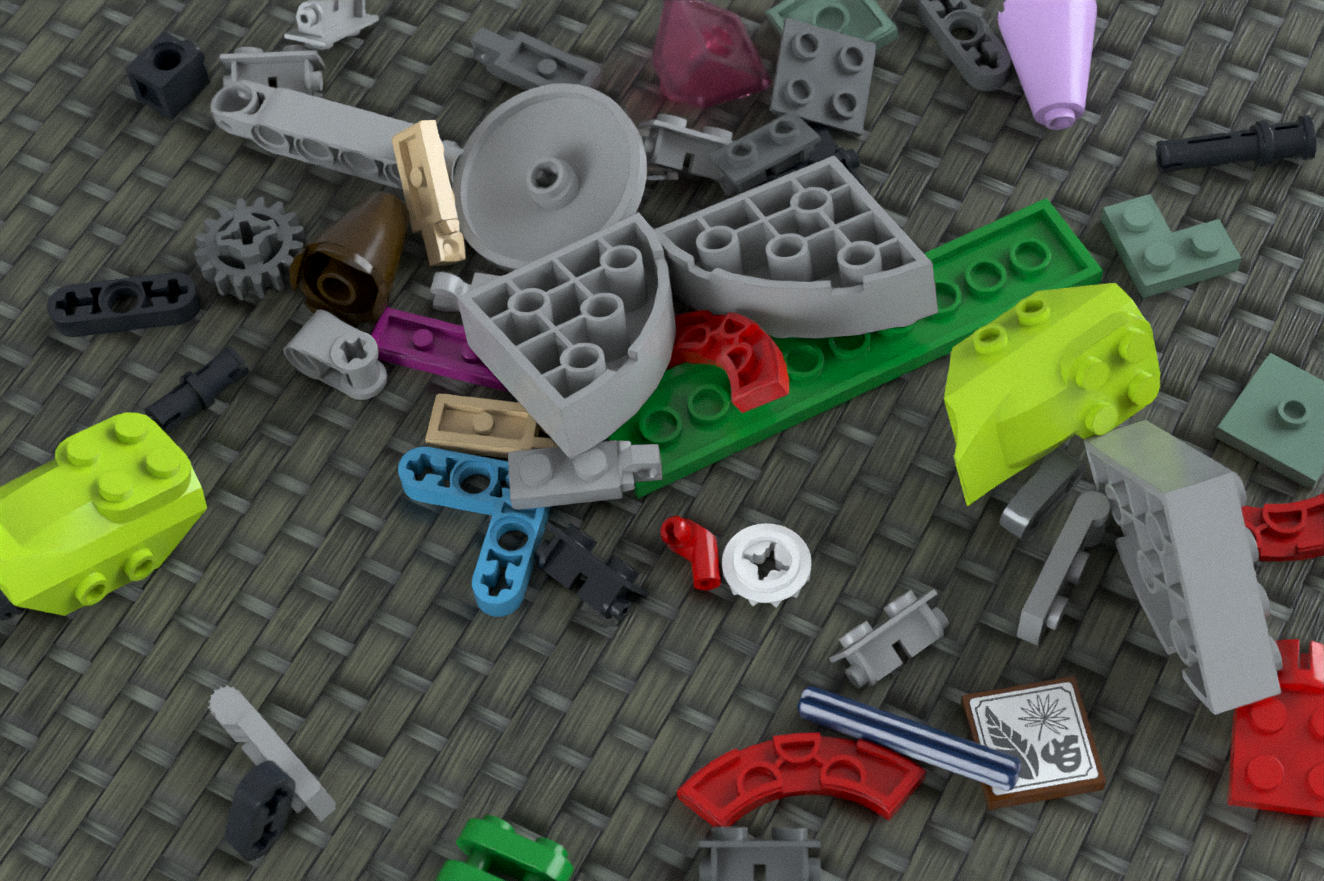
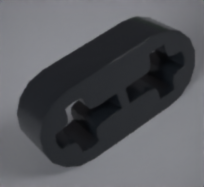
[224,760,296,861]

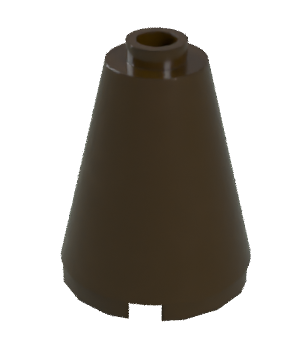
[289,191,410,328]

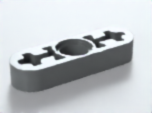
[917,0,1011,92]

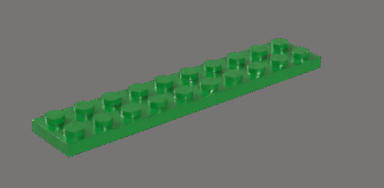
[604,198,1103,498]

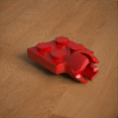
[1227,639,1324,818]

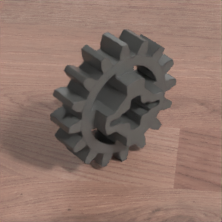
[194,197,307,300]

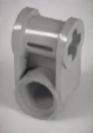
[283,310,388,400]

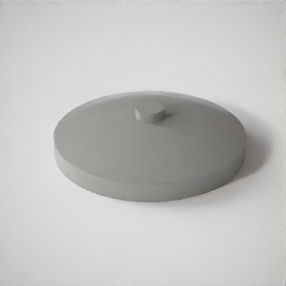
[452,83,647,273]

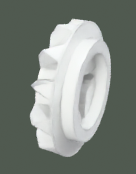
[722,523,811,607]

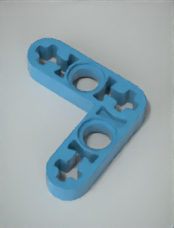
[398,447,552,617]

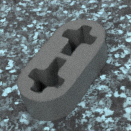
[999,448,1086,541]

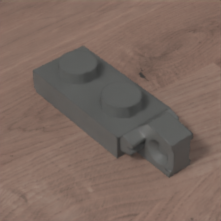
[471,27,602,91]

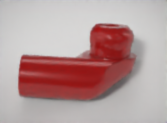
[660,516,721,590]

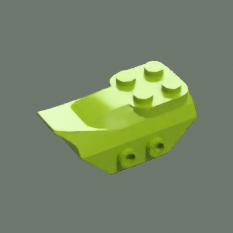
[944,283,1160,506]
[0,412,207,616]

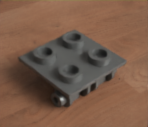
[769,17,876,136]

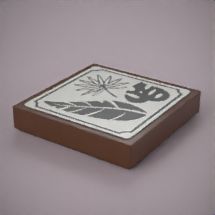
[960,676,1106,810]

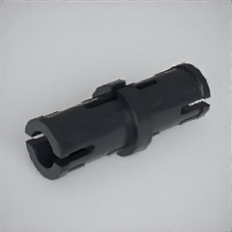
[144,346,249,435]

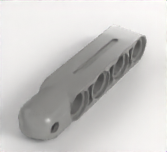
[210,80,442,190]

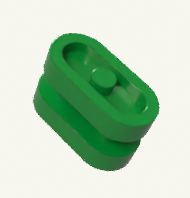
[435,814,574,881]

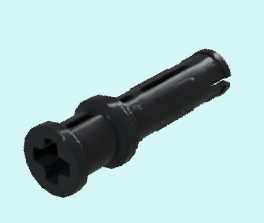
[1155,115,1317,174]

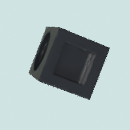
[125,31,210,120]

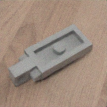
[508,440,662,510]

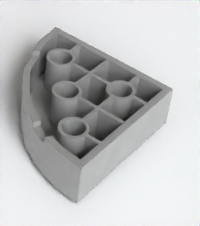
[654,155,938,338]
[457,213,676,459]
[1083,420,1282,715]

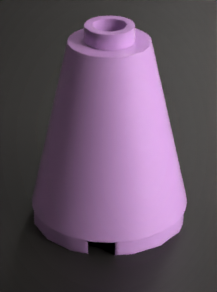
[997,0,1097,130]

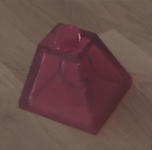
[652,0,772,109]

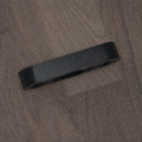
[47,272,201,337]

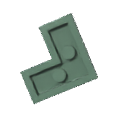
[1101,194,1241,298]

